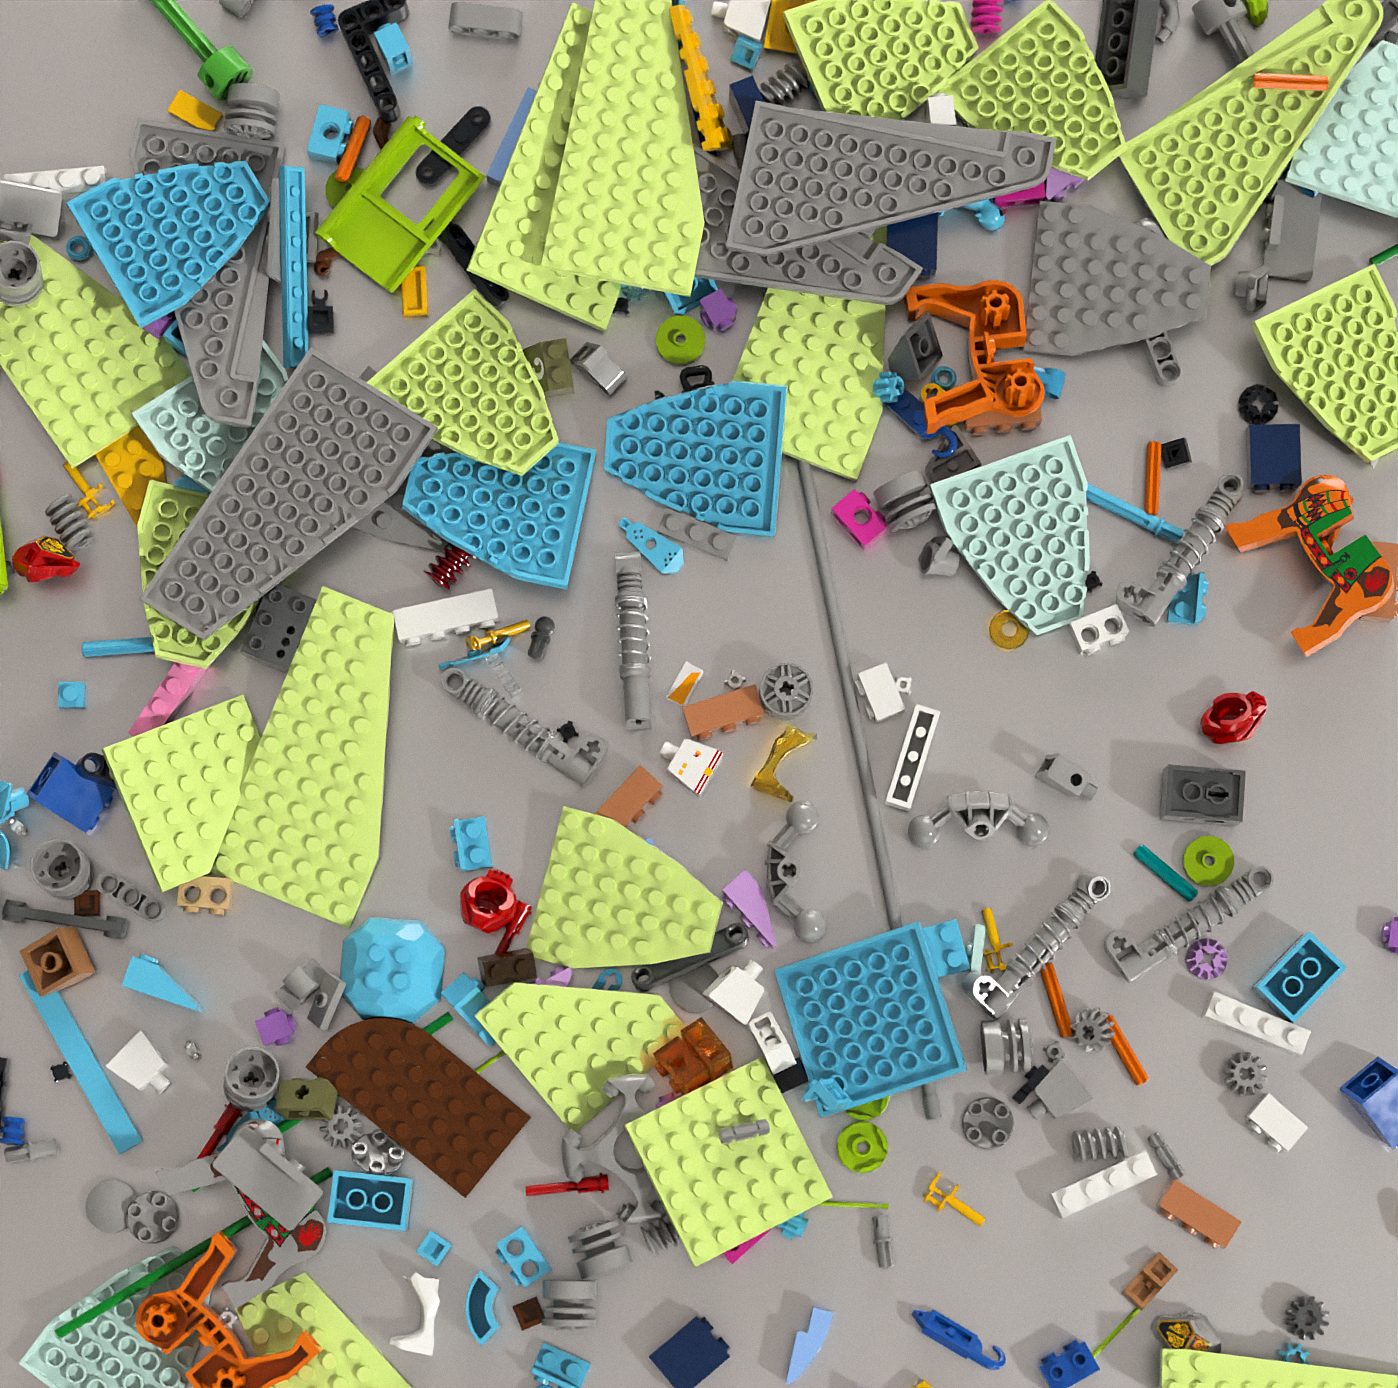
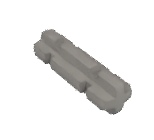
[719,1119,770,1144]
[1148,1132,1185,1180]

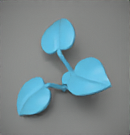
[0,780,29,870]

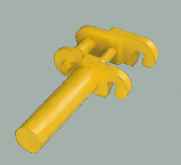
[62,461,116,519]
[465,620,530,650]
[981,908,1013,973]
[923,1172,986,1226]

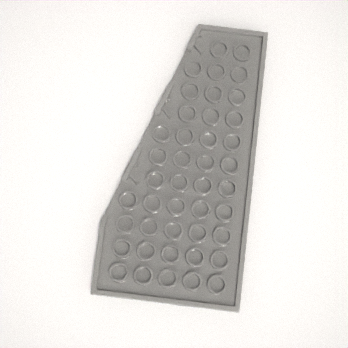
[139,347,438,641]

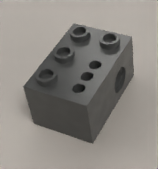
[240,584,317,674]
[1160,764,1246,826]

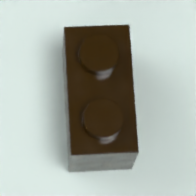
[477,948,537,987]

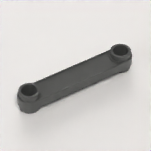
[2,899,127,939]
[631,923,749,992]

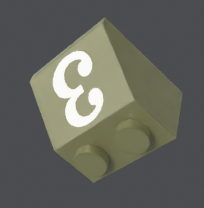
[523,338,575,398]

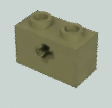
[275,1078,337,1120]

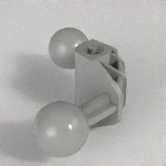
[908,791,1049,847]
[765,801,827,942]

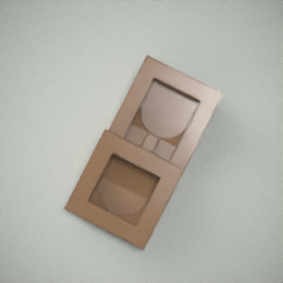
[1122,1252,1178,1311]

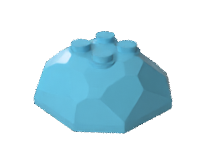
[340,917,445,1023]

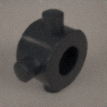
[612,297,630,315]
[1085,571,1103,593]
[557,721,579,743]
[50,1061,72,1083]

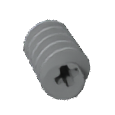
[758,59,809,106]
[45,494,95,551]
[1072,1126,1127,1162]
[640,1217,679,1256]

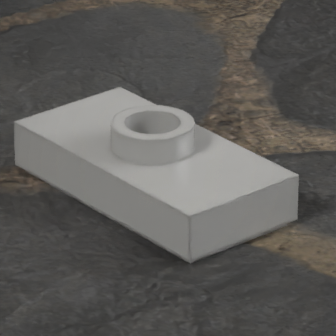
[307,972,346,1030]

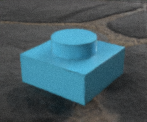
[730,35,763,70]
[58,682,86,709]
[416,1230,452,1267]

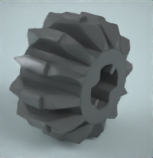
[1285,1296,1329,1340]

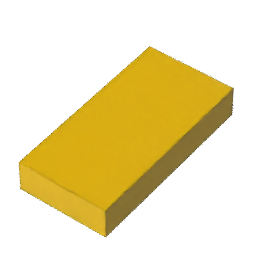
[167,90,223,131]
[401,265,428,318]

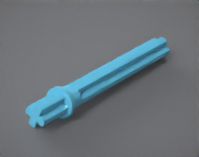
[1086,483,1184,544]
[82,637,154,657]

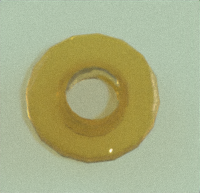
[989,610,1029,650]

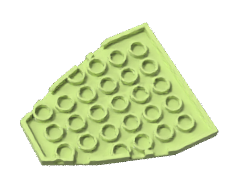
[782,0,979,120]
[937,0,1126,181]
[1250,264,1398,463]
[366,289,559,476]
[137,480,264,669]
[526,806,723,968]

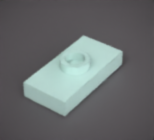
[966,924,986,973]

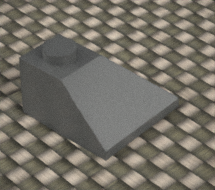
[887,312,943,381]

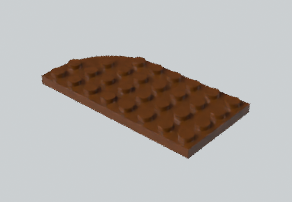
[306,1018,531,1198]

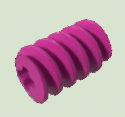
[970,0,1004,34]

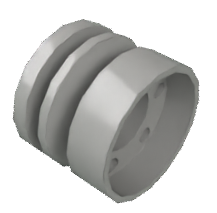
[223,83,280,140]
[0,241,44,307]
[873,470,937,532]
[759,662,813,721]
[30,839,93,899]
[980,1018,1033,1075]
[223,1047,280,1112]
[568,1219,633,1279]
[542,1280,597,1330]

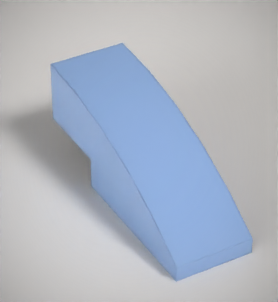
[785,1307,834,1384]

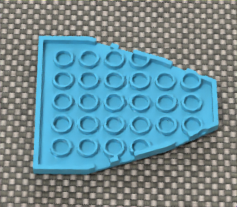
[66,161,271,328]
[604,381,788,537]
[402,442,597,590]

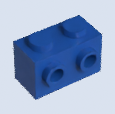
[1038,1339,1100,1388]

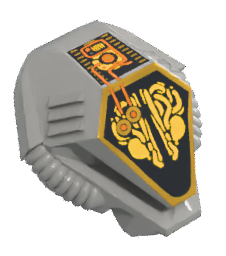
[1152,1311,1221,1353]

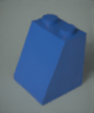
[27,752,114,833]
[1339,1057,1398,1149]

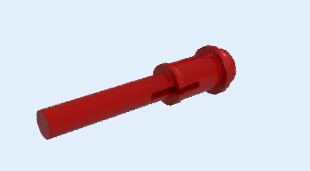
[494,900,532,954]
[197,1103,242,1159]
[525,1173,609,1196]

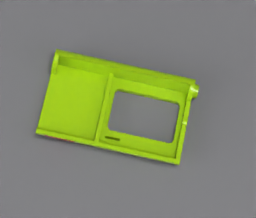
[315,115,486,294]

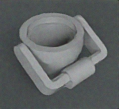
[1236,266,1269,312]
[918,536,959,576]

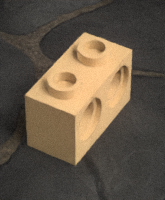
[177,876,234,915]

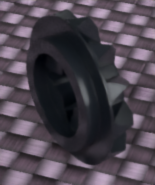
[1238,384,1279,424]

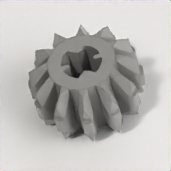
[1070,1008,1115,1052]
[1223,1052,1267,1096]
[320,1104,364,1149]

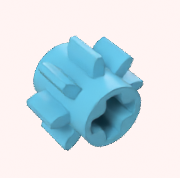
[873,371,904,403]
[777,1212,809,1240]
[1278,1343,1310,1365]

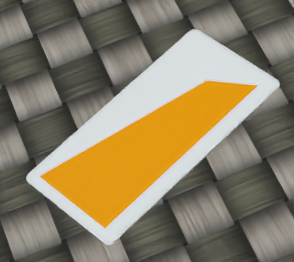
[666,661,704,707]

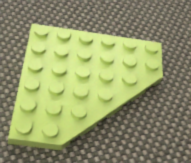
[101,695,261,893]
[474,982,692,1131]

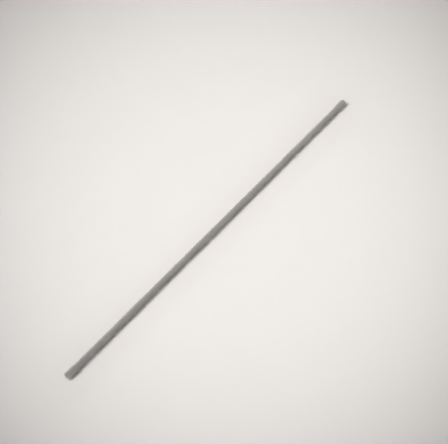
[732,133,942,1120]

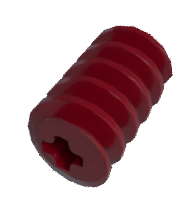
[423,542,477,590]

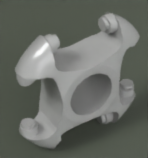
[561,1074,667,1223]

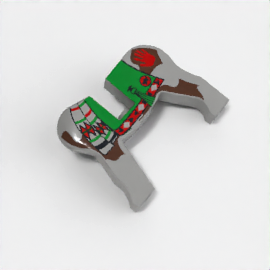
[155,1119,326,1309]

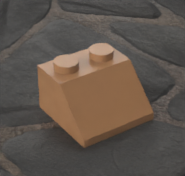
[20,926,96,997]

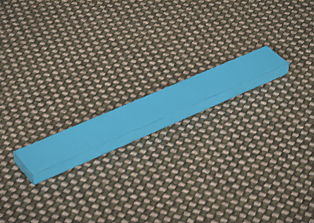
[279,166,308,369]
[19,971,143,1154]

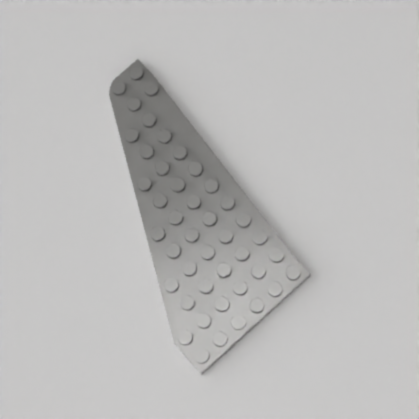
[725,100,1057,257]
[129,119,285,429]
[693,144,923,305]

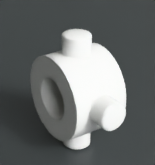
[426,239,443,256]
[724,670,746,691]
[894,675,912,695]
[9,818,27,836]
[184,1040,200,1060]
[220,1307,239,1329]

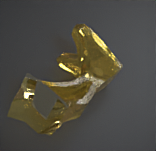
[750,723,817,802]

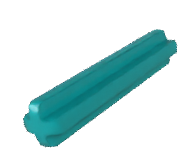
[1133,844,1198,902]

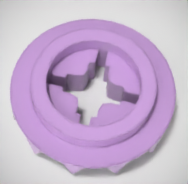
[1186,938,1228,980]

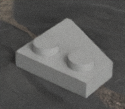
[925,424,981,483]

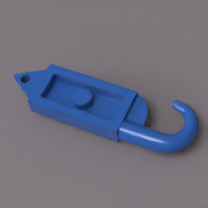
[885,388,958,458]
[911,1309,1006,1370]

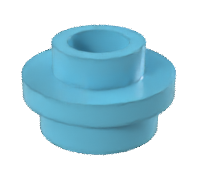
[66,236,92,261]
[931,366,957,391]

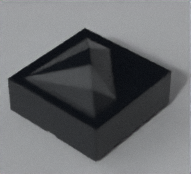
[1161,437,1192,469]

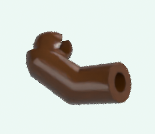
[373,117,391,150]
[314,247,342,276]

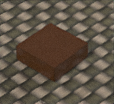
[74,890,101,917]
[512,1296,545,1331]

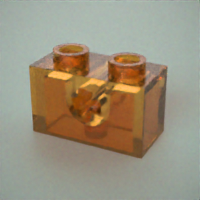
[680,1017,733,1081]
[653,1036,712,1096]

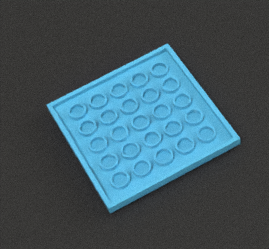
[774,922,967,1118]

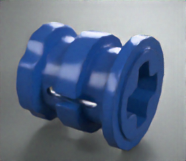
[310,4,339,36]
[0,1117,26,1145]

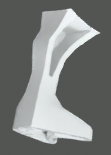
[388,1273,440,1356]

